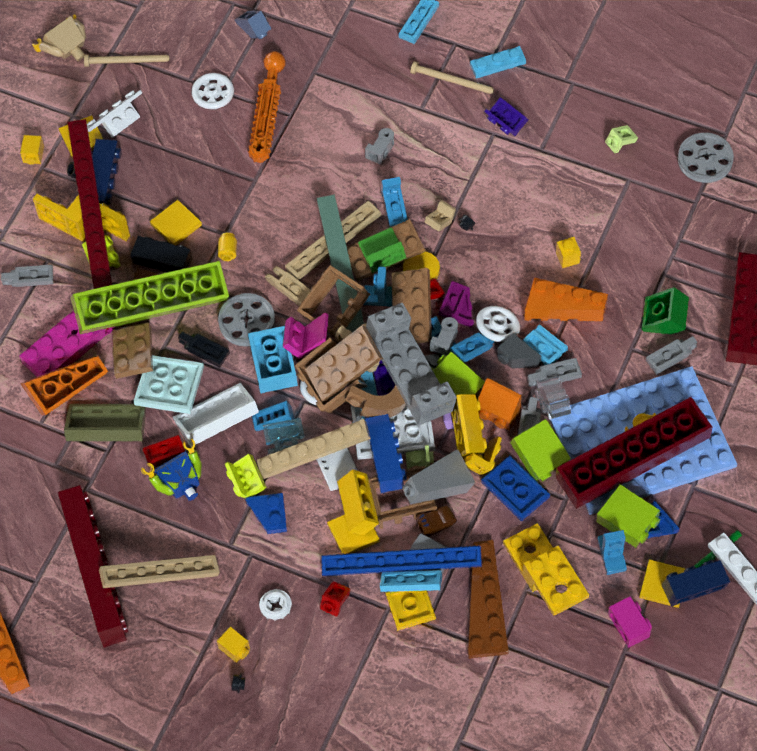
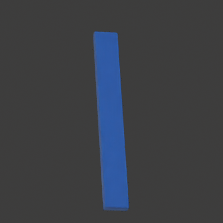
[322,546,482,576]

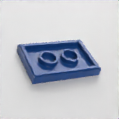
[481,455,550,522]

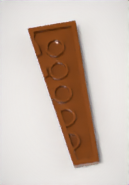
[468,540,509,659]

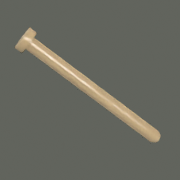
[84,54,170,67]
[410,61,494,94]

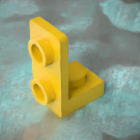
[463,436,502,475]

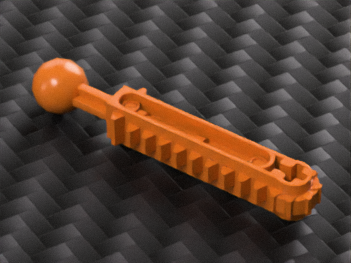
[248,51,286,163]

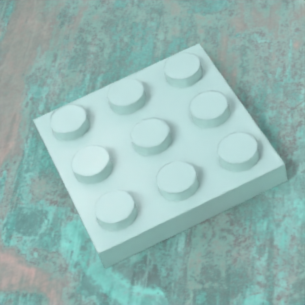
[134,355,204,414]

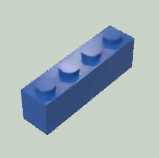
[365,414,407,493]

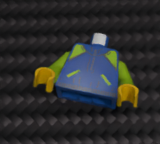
[141,439,202,501]

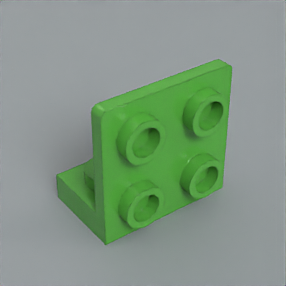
[358,228,406,273]

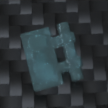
[263,418,305,455]

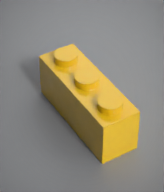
[337,469,379,536]

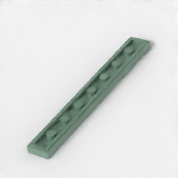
[317,194,364,332]

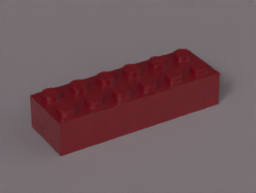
[725,252,757,365]

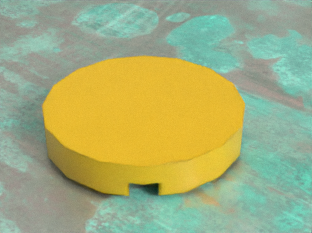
[403,251,440,280]

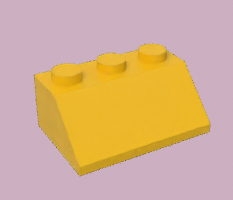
[451,394,487,457]

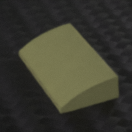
[64,404,146,441]

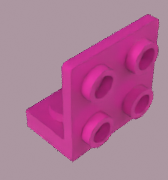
[283,313,328,359]

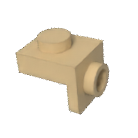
[425,200,456,231]

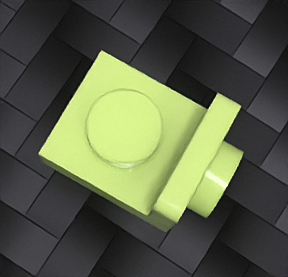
[605,125,638,153]
[406,445,434,470]

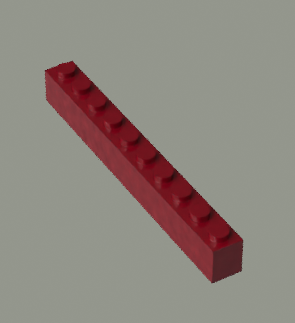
[67,119,112,289]

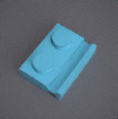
[522,324,568,365]

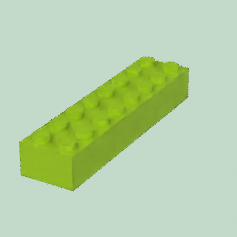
[71,261,229,334]

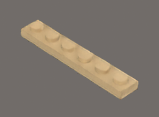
[285,201,381,280]
[257,419,371,479]
[99,555,220,588]

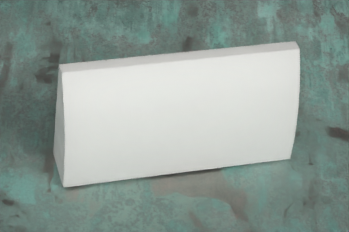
[173,383,259,447]

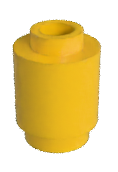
[218,233,237,261]

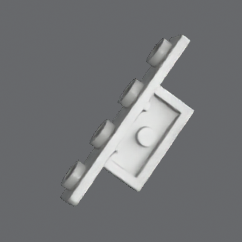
[87,90,142,137]

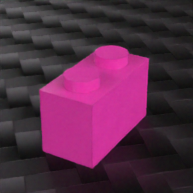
[608,596,652,648]

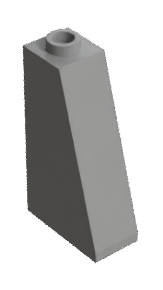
[402,450,476,505]

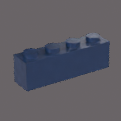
[92,139,122,206]

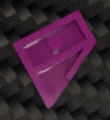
[438,281,474,328]

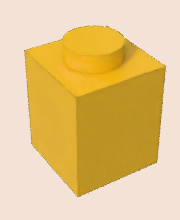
[20,135,44,165]
[556,237,581,268]
[217,626,250,663]

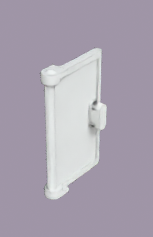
[316,448,358,491]

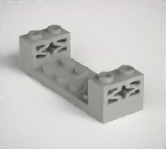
[366,302,457,426]

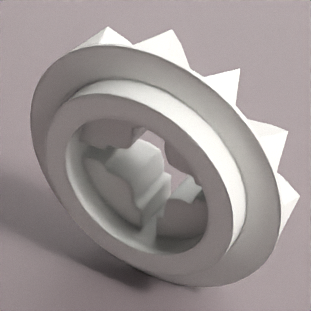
[259,589,292,621]

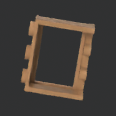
[297,265,371,338]
[295,338,368,414]
[368,466,437,529]

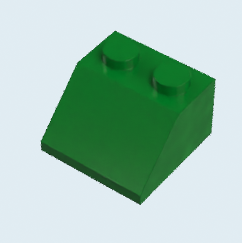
[642,287,689,335]

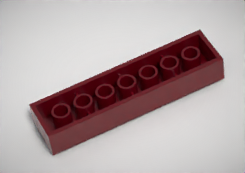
[556,397,713,509]
[57,485,129,647]

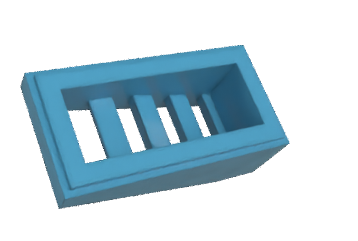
[252,401,295,431]

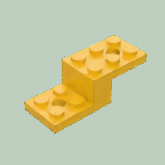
[33,194,130,242]
[503,523,589,616]

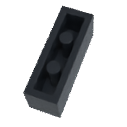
[130,236,192,273]

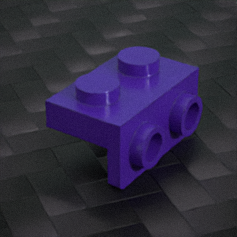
[484,97,529,136]

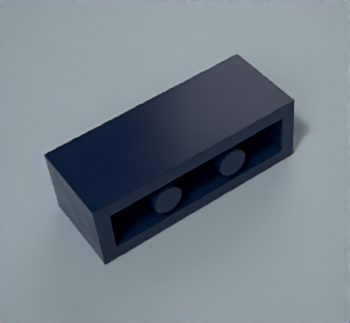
[661,560,730,606]

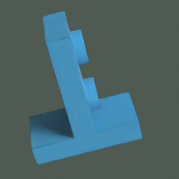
[381,177,407,228]
[363,267,392,307]
[597,530,627,575]

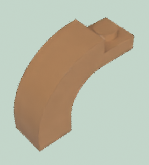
[345,385,406,418]

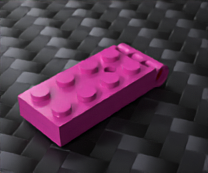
[19,310,115,377]

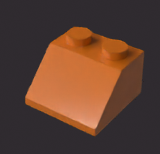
[478,378,522,431]

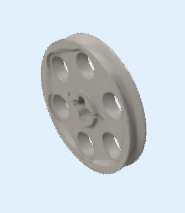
[678,133,734,183]
[218,293,275,346]

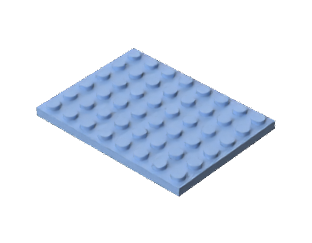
[548,366,737,515]

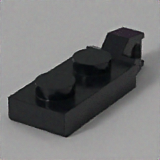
[178,332,230,368]

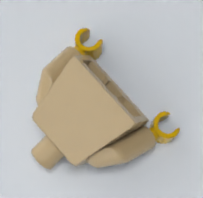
[32,14,86,61]

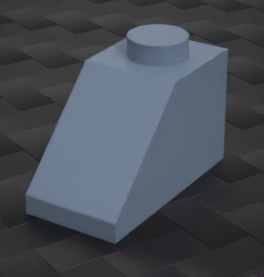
[235,11,271,39]

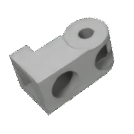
[365,128,394,165]
[430,317,458,356]

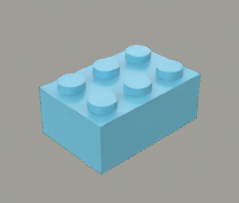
[248,326,298,393]

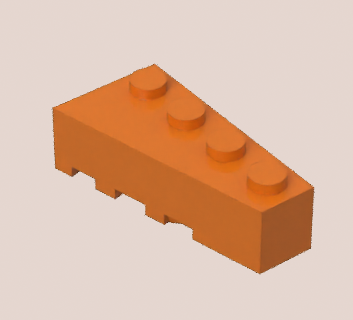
[525,278,608,321]
[20,356,108,415]
[0,612,30,694]

